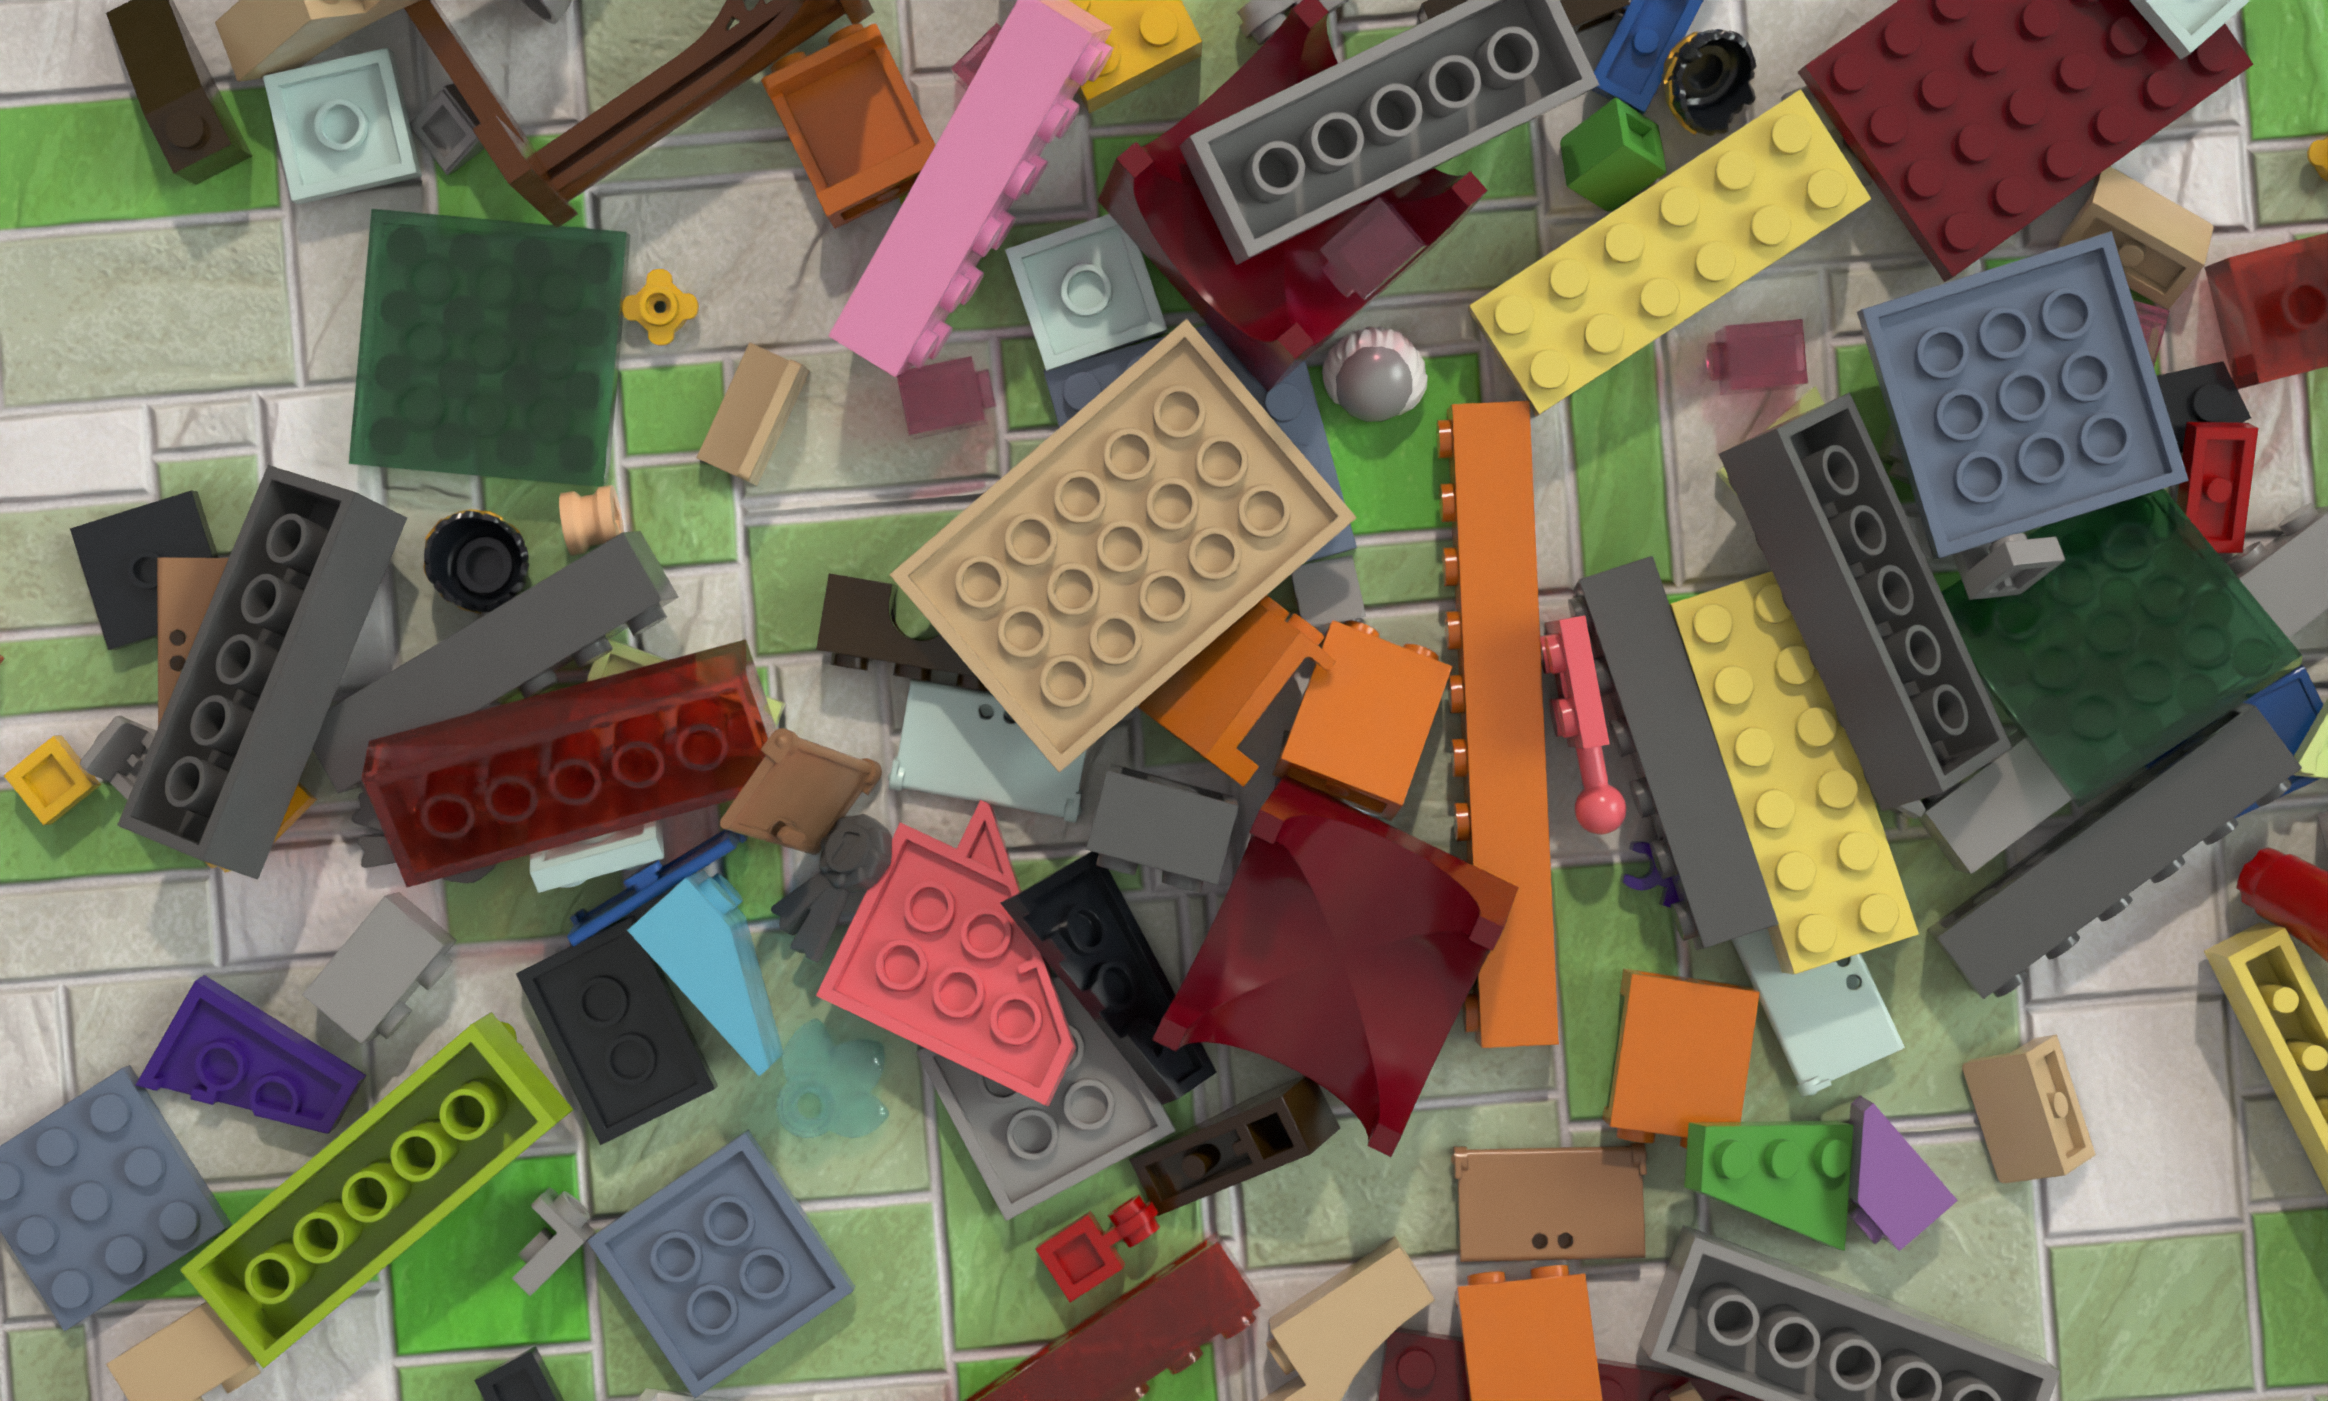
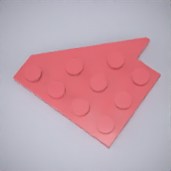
[816,800,1076,1107]

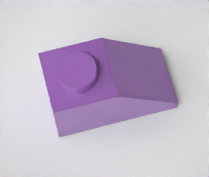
[1849,1095,1958,1251]

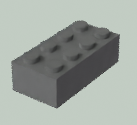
[1086,764,1239,893]

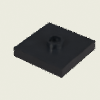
[70,490,219,650]

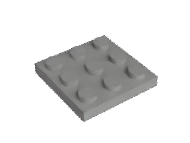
[916,975,1175,1221]

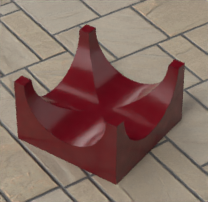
[1097,0,1488,392]
[1153,775,1519,1157]

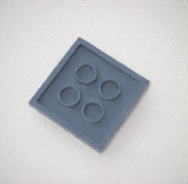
[0,1065,232,1331]
[587,1129,856,1399]

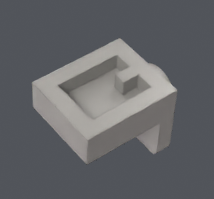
[1952,533,2065,600]
[512,1188,595,1296]

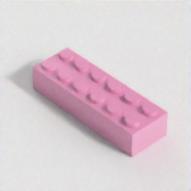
[828,0,1113,377]

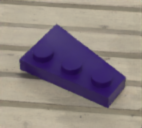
[135,975,367,1134]

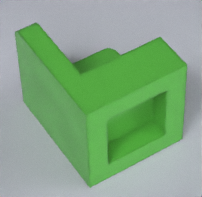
[1560,97,1667,212]

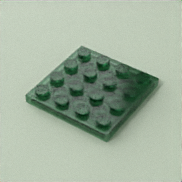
[349,209,631,488]
[1941,488,2303,808]

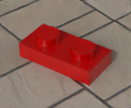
[2171,422,2259,553]

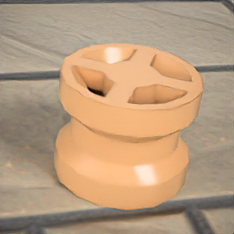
[559,485,624,556]

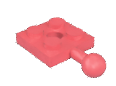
[1540,615,1626,835]

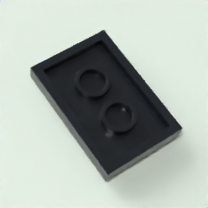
[515,916,718,1145]

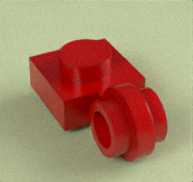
[1035,1195,1160,1302]

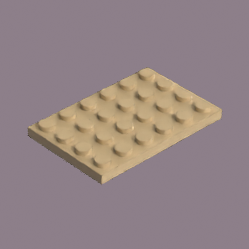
[889,319,1357,772]

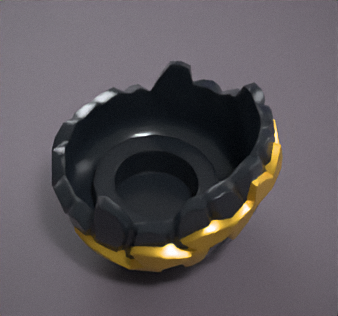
[1661,29,1757,136]
[423,509,530,614]

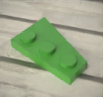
[1684,1121,1854,1251]

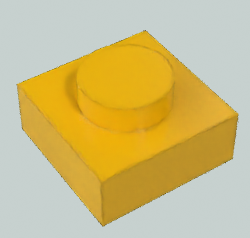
[3,735,101,825]

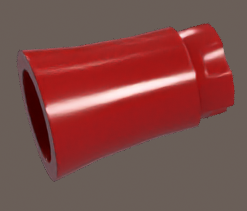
[2236,847,2328,963]

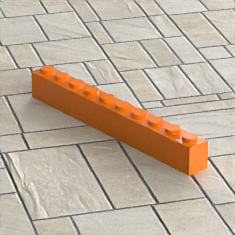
[1436,401,1559,1048]

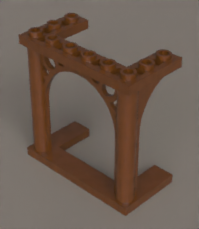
[404,0,874,228]

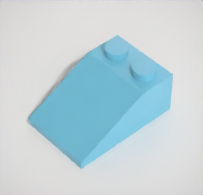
[627,870,784,1076]

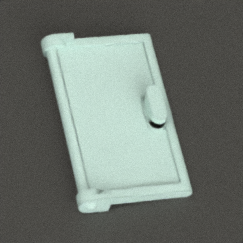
[888,679,1087,823]
[1732,928,1905,1097]

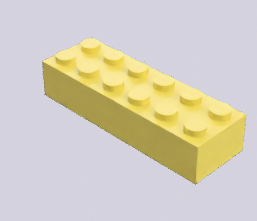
[1468,89,1871,417]
[1670,571,1919,974]

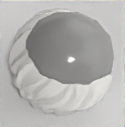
[1322,326,1427,422]

